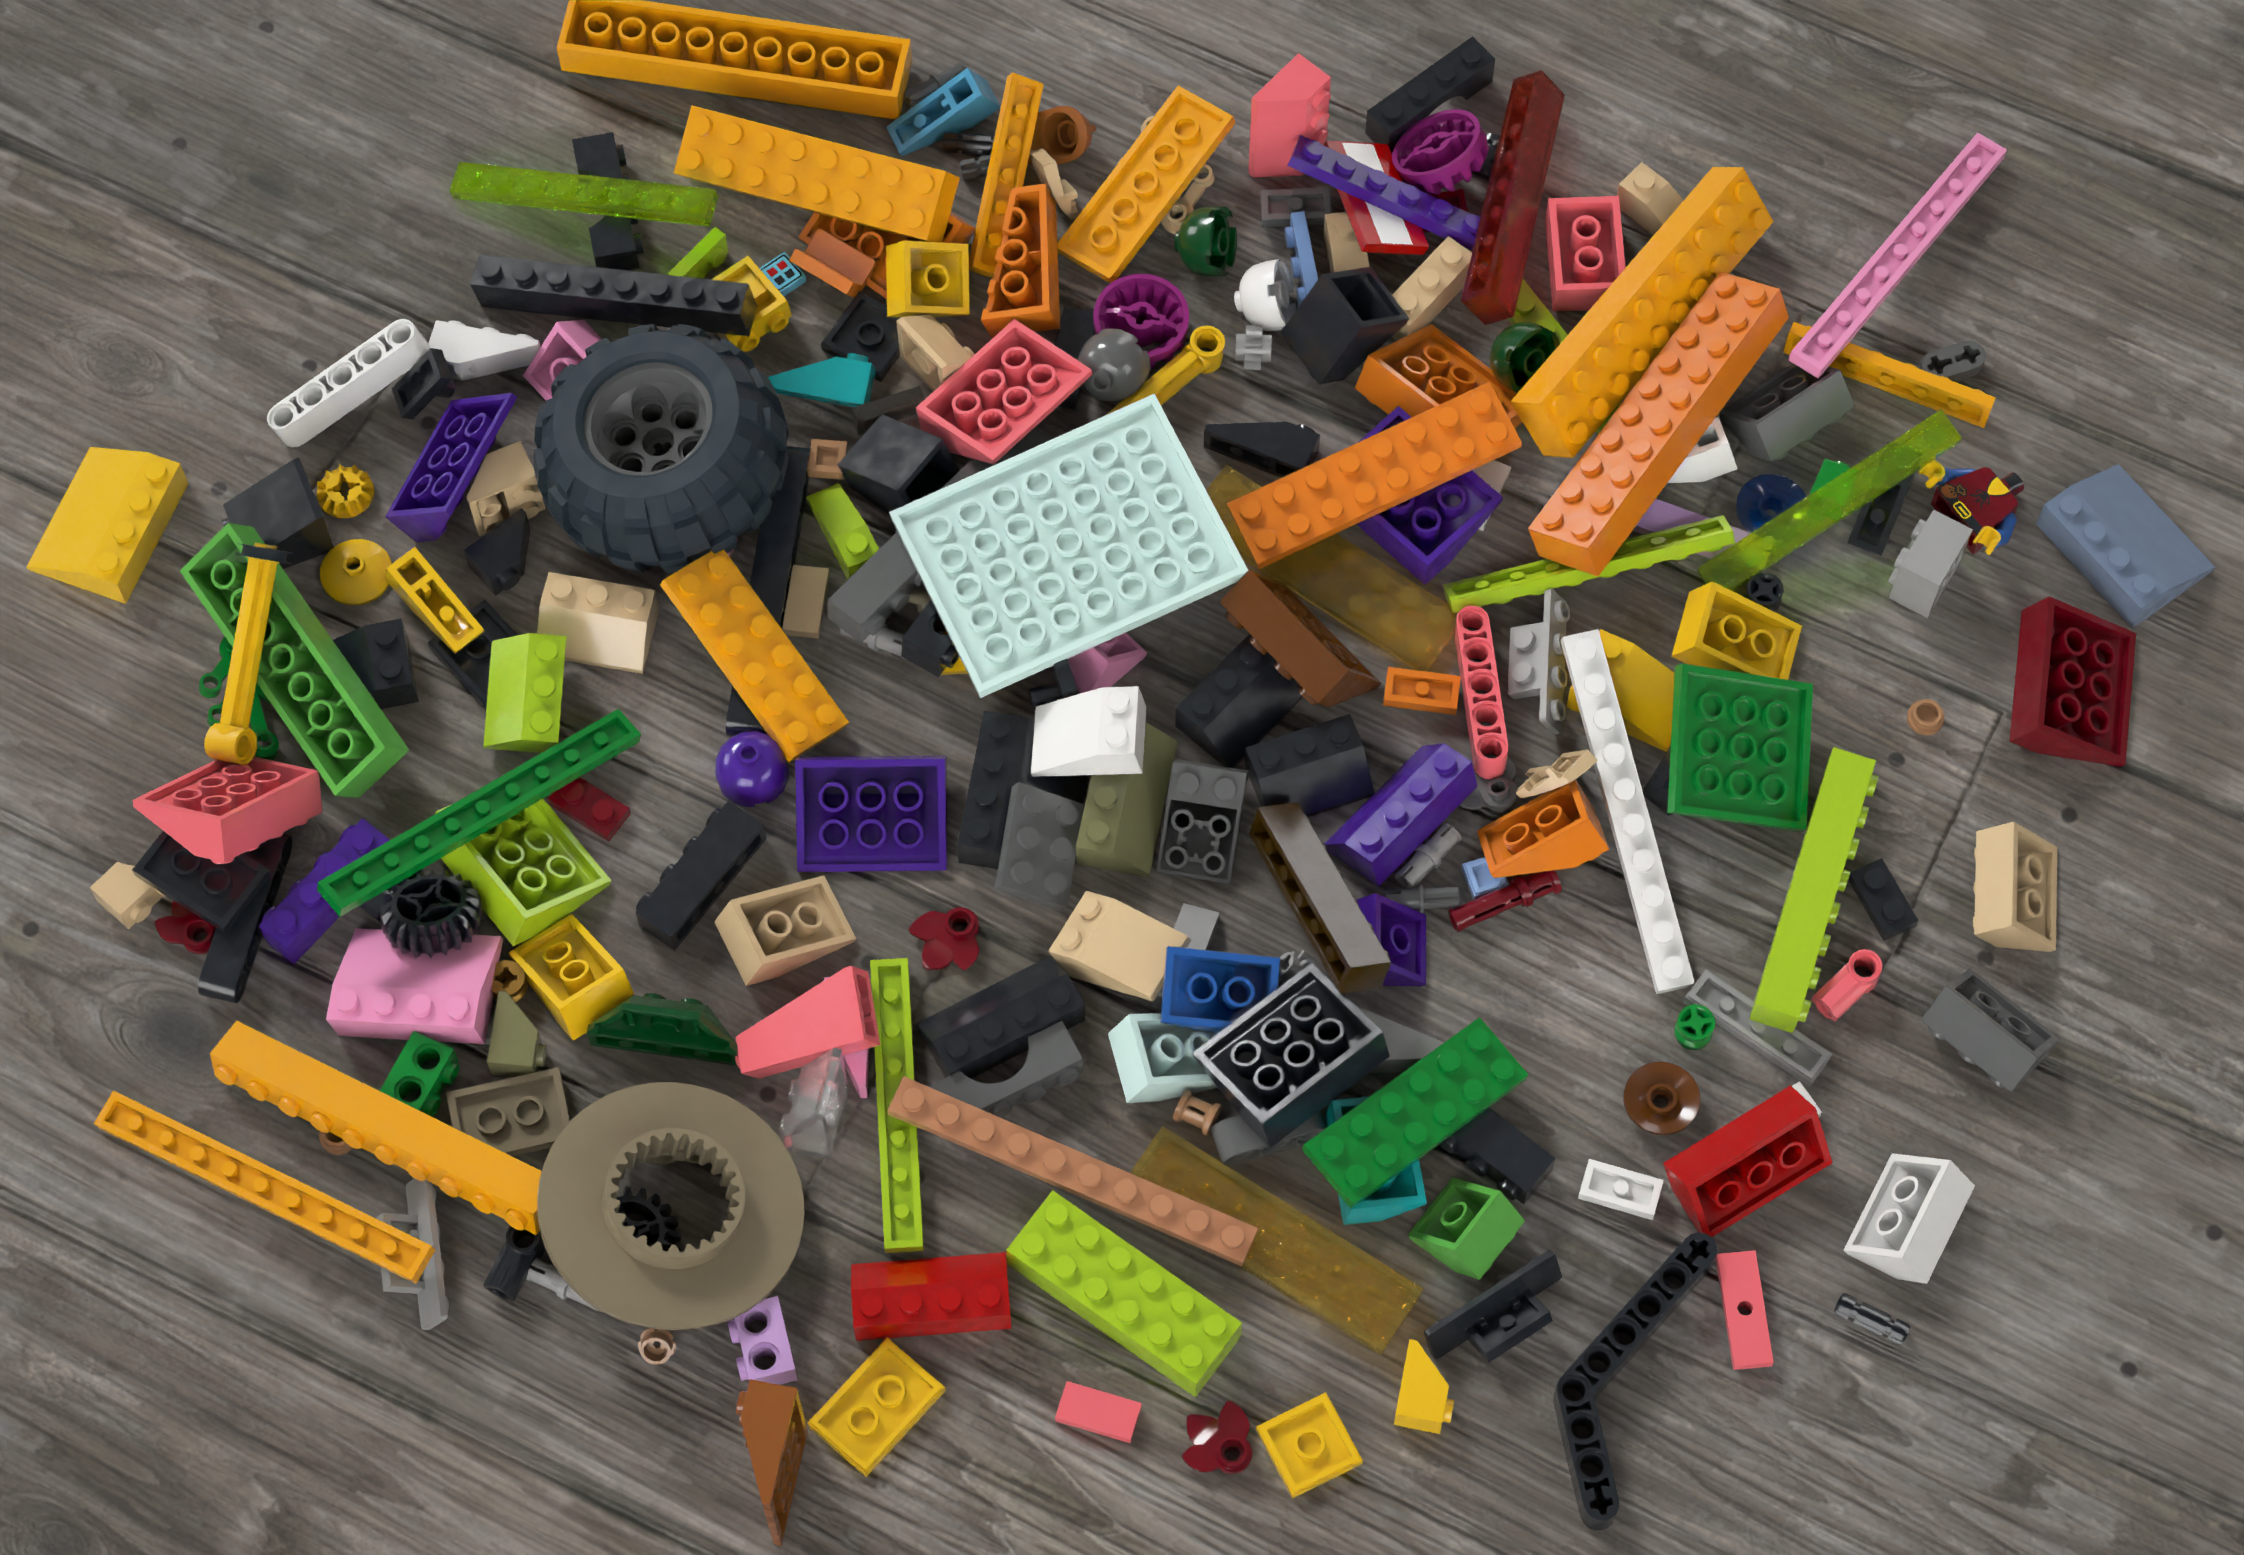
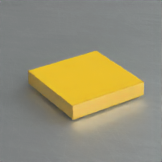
[1256,1392,1363,1499]

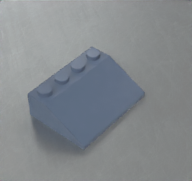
[2036,464,2215,629]

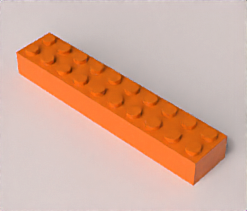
[1528,271,1789,576]

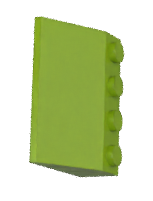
[435,799,612,946]

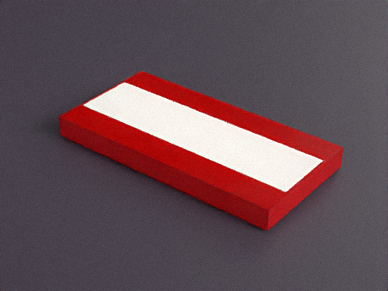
[1324,140,1429,255]

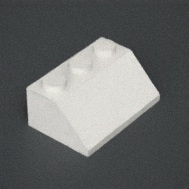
[1844,1153,1975,1284]

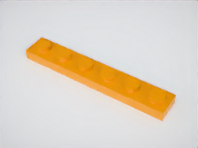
[969,72,1044,279]
[1783,322,1996,428]

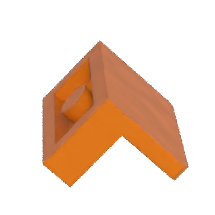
[789,229,877,298]

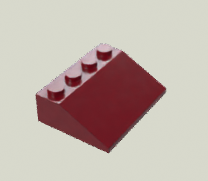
[2009,596,2136,767]

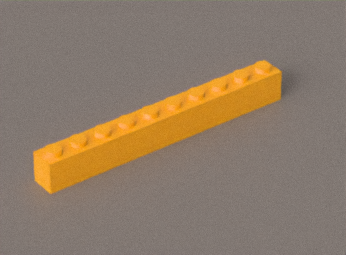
[210,1020,542,1235]

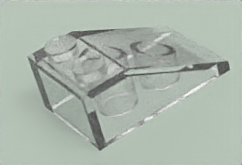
[779,1048,849,1160]

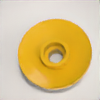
[320,539,392,606]

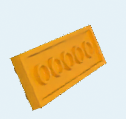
[1057,85,1236,284]
[660,550,849,763]

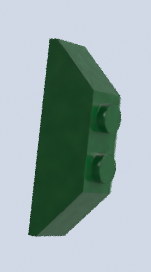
[587,993,738,1066]

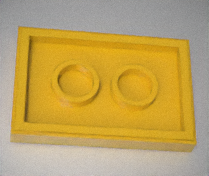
[807,1337,946,1477]

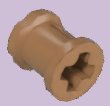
[1173,1089,1222,1136]

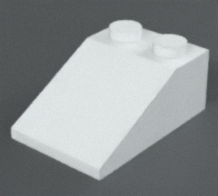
[1031,686,1146,777]

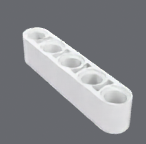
[267,319,429,447]

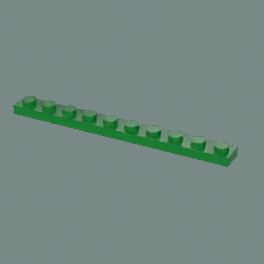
[317,708,641,917]

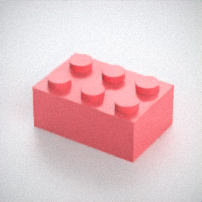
[1545,196,1626,312]

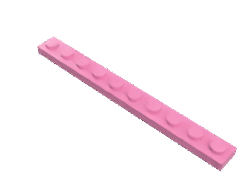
[1789,132,2007,379]

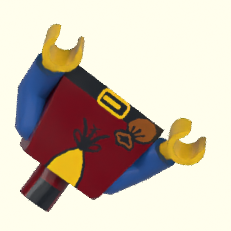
[1918,460,2024,555]

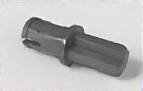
[904,62,967,108]
[1385,884,1460,914]

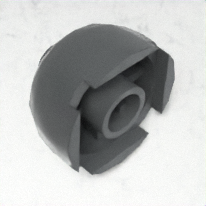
[1078,329,1151,402]

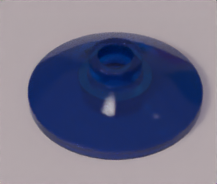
[1736,474,1809,540]

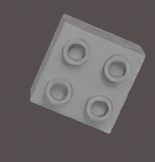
[1888,509,1973,618]

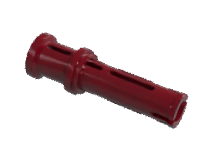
[1448,870,1562,932]

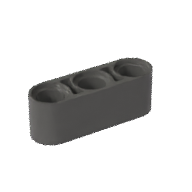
[1210,1110,1326,1167]

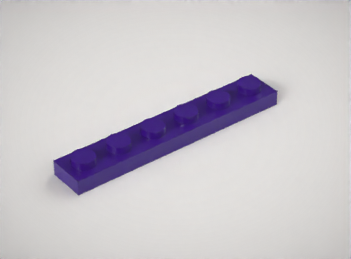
[1287,135,1491,254]

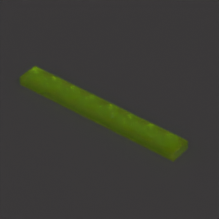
[449,162,719,227]
[1697,409,1962,591]

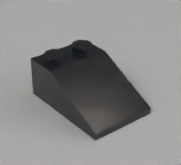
[333,618,419,709]

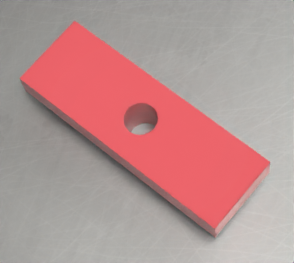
[1715,1250,1774,1370]

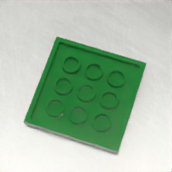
[1667,664,1813,832]

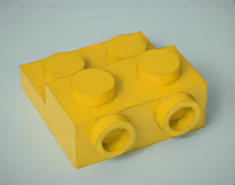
[712,256,792,352]

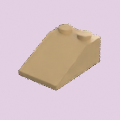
[714,875,856,986]
[1048,891,1191,1001]

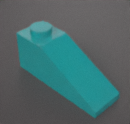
[768,353,876,410]

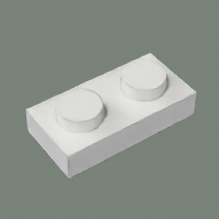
[1578,1159,1664,1220]

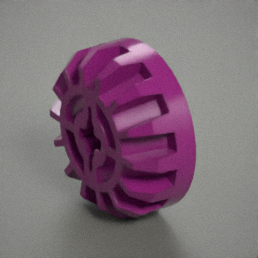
[1392,109,1489,195]
[1093,274,1189,369]

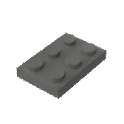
[995,782,1084,911]

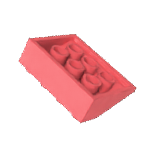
[916,319,1093,465]
[133,757,322,864]

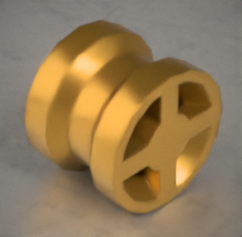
[491,960,528,1003]

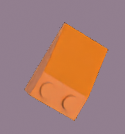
[1477,779,1609,878]

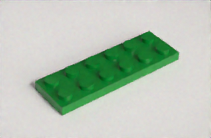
[1302,1017,1529,1209]

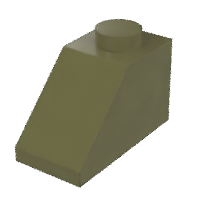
[487,991,547,1077]

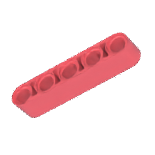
[1455,606,1508,780]

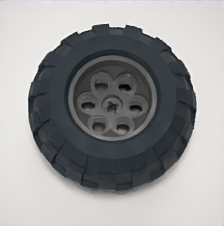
[534,324,789,573]

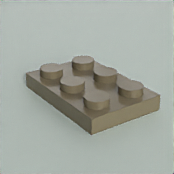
[446,1067,570,1156]

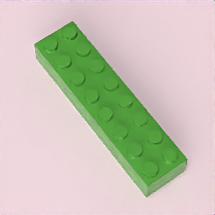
[180,523,409,798]

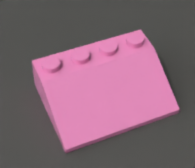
[326,928,503,1044]

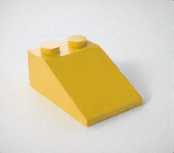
[1671,581,1802,680]
[1566,629,1675,752]
[508,914,635,1041]

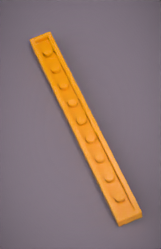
[94,1091,435,1284]

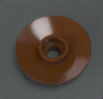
[1623,1062,1700,1135]

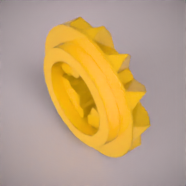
[316,464,374,518]

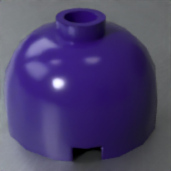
[715,731,789,807]

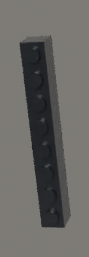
[470,254,758,337]

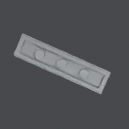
[1684,969,1833,1087]

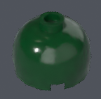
[1174,207,1237,277]
[1489,322,1560,393]

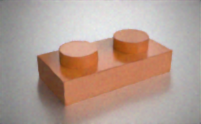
[1383,667,1461,715]

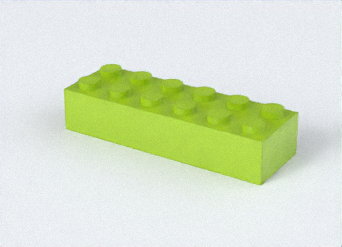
[1006,1190,1242,1398]

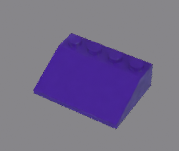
[385,393,517,542]
[1356,406,1503,585]
[795,756,947,872]

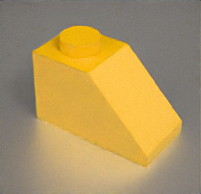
[1393,1339,1454,1434]

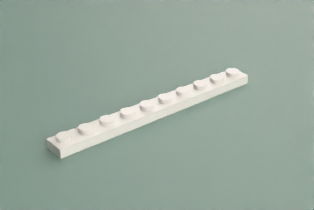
[1561,629,1695,994]

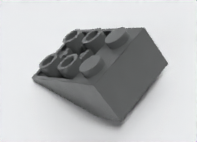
[1156,759,1249,884]

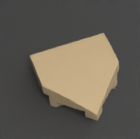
[1030,148,1078,220]
[1516,750,1598,798]

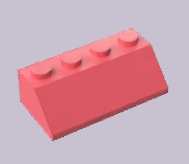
[1248,53,1331,178]

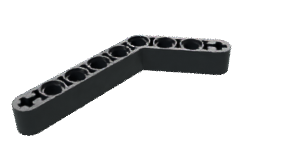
[1553,1232,1717,1531]

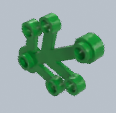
[199,637,279,761]

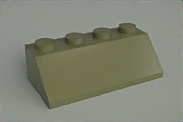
[1076,722,1178,877]

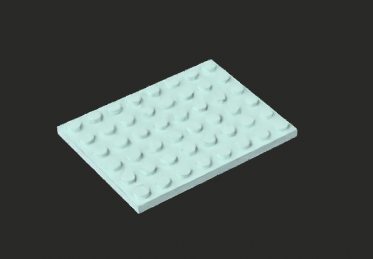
[889,394,1248,698]

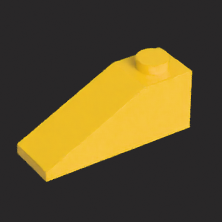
[386,547,484,654]

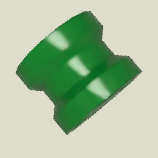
[1674,1004,1715,1050]

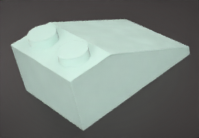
[1108,1013,1218,1103]

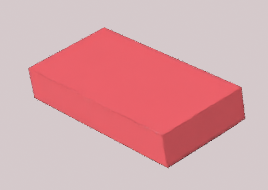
[1055,1381,1142,1443]

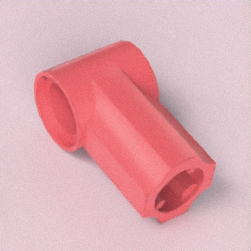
[1811,949,1883,1022]

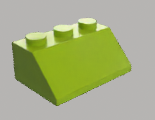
[483,633,566,753]

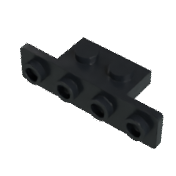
[1424,1250,1562,1362]

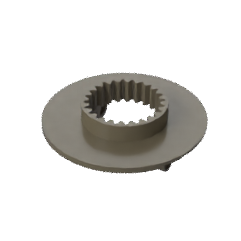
[537,1082,805,1330]

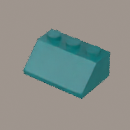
[1324,1097,1427,1225]

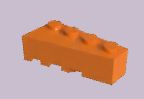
[981,183,1060,338]

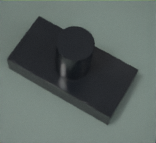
[391,348,455,419]
[1028,658,1077,710]

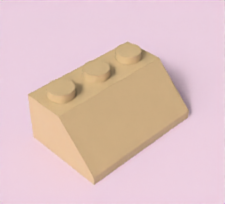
[537,572,660,674]
[1973,822,2057,952]

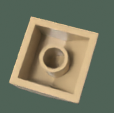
[897,315,975,392]

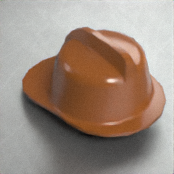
[1028,106,1096,165]

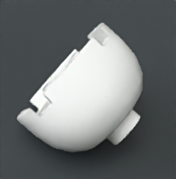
[1234,259,1296,331]

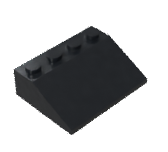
[957,711,1089,869]
[1193,963,1390,1148]

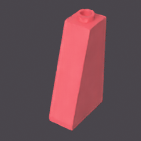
[735,966,880,1079]

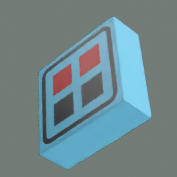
[759,251,806,296]

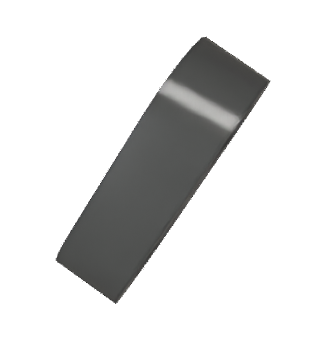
[1919,341,1986,382]

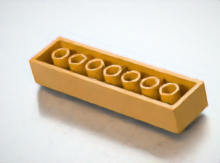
[673,105,960,243]

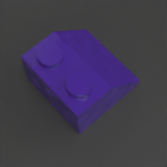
[1357,893,1426,987]

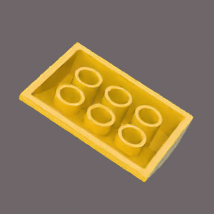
[27,447,189,604]

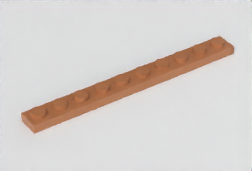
[887,1076,1258,1266]

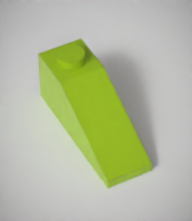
[806,483,879,580]

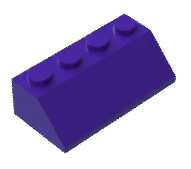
[1324,743,1478,887]

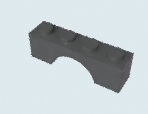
[928,1021,1083,1118]

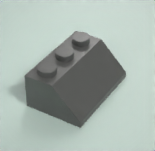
[1719,364,1855,461]
[1921,969,2060,1092]

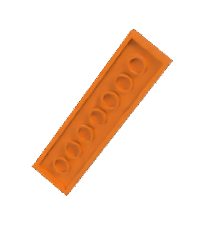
[1227,381,1522,570]

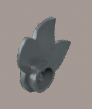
[1459,757,1518,812]

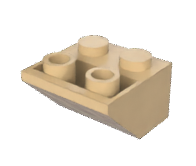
[466,441,545,536]

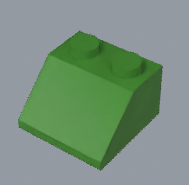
[1407,1177,1525,1280]

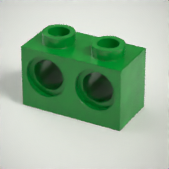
[380,1031,460,1117]

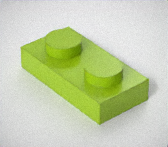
[668,227,728,279]

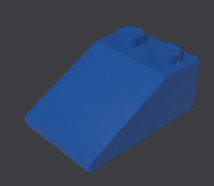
[1160,946,1280,1033]

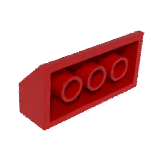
[1663,1085,1833,1237]
[851,1252,1012,1341]

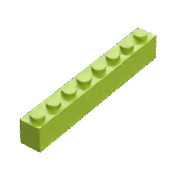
[1749,747,1879,1033]

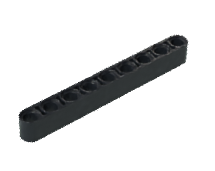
[726,446,812,736]

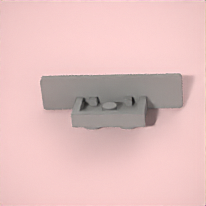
[1507,589,1570,735]
[376,1178,449,1330]

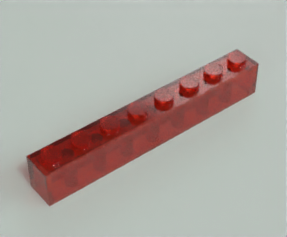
[1461,70,1565,325]

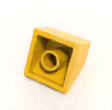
[886,241,970,317]

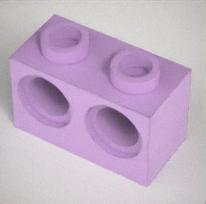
[727,1296,797,1385]

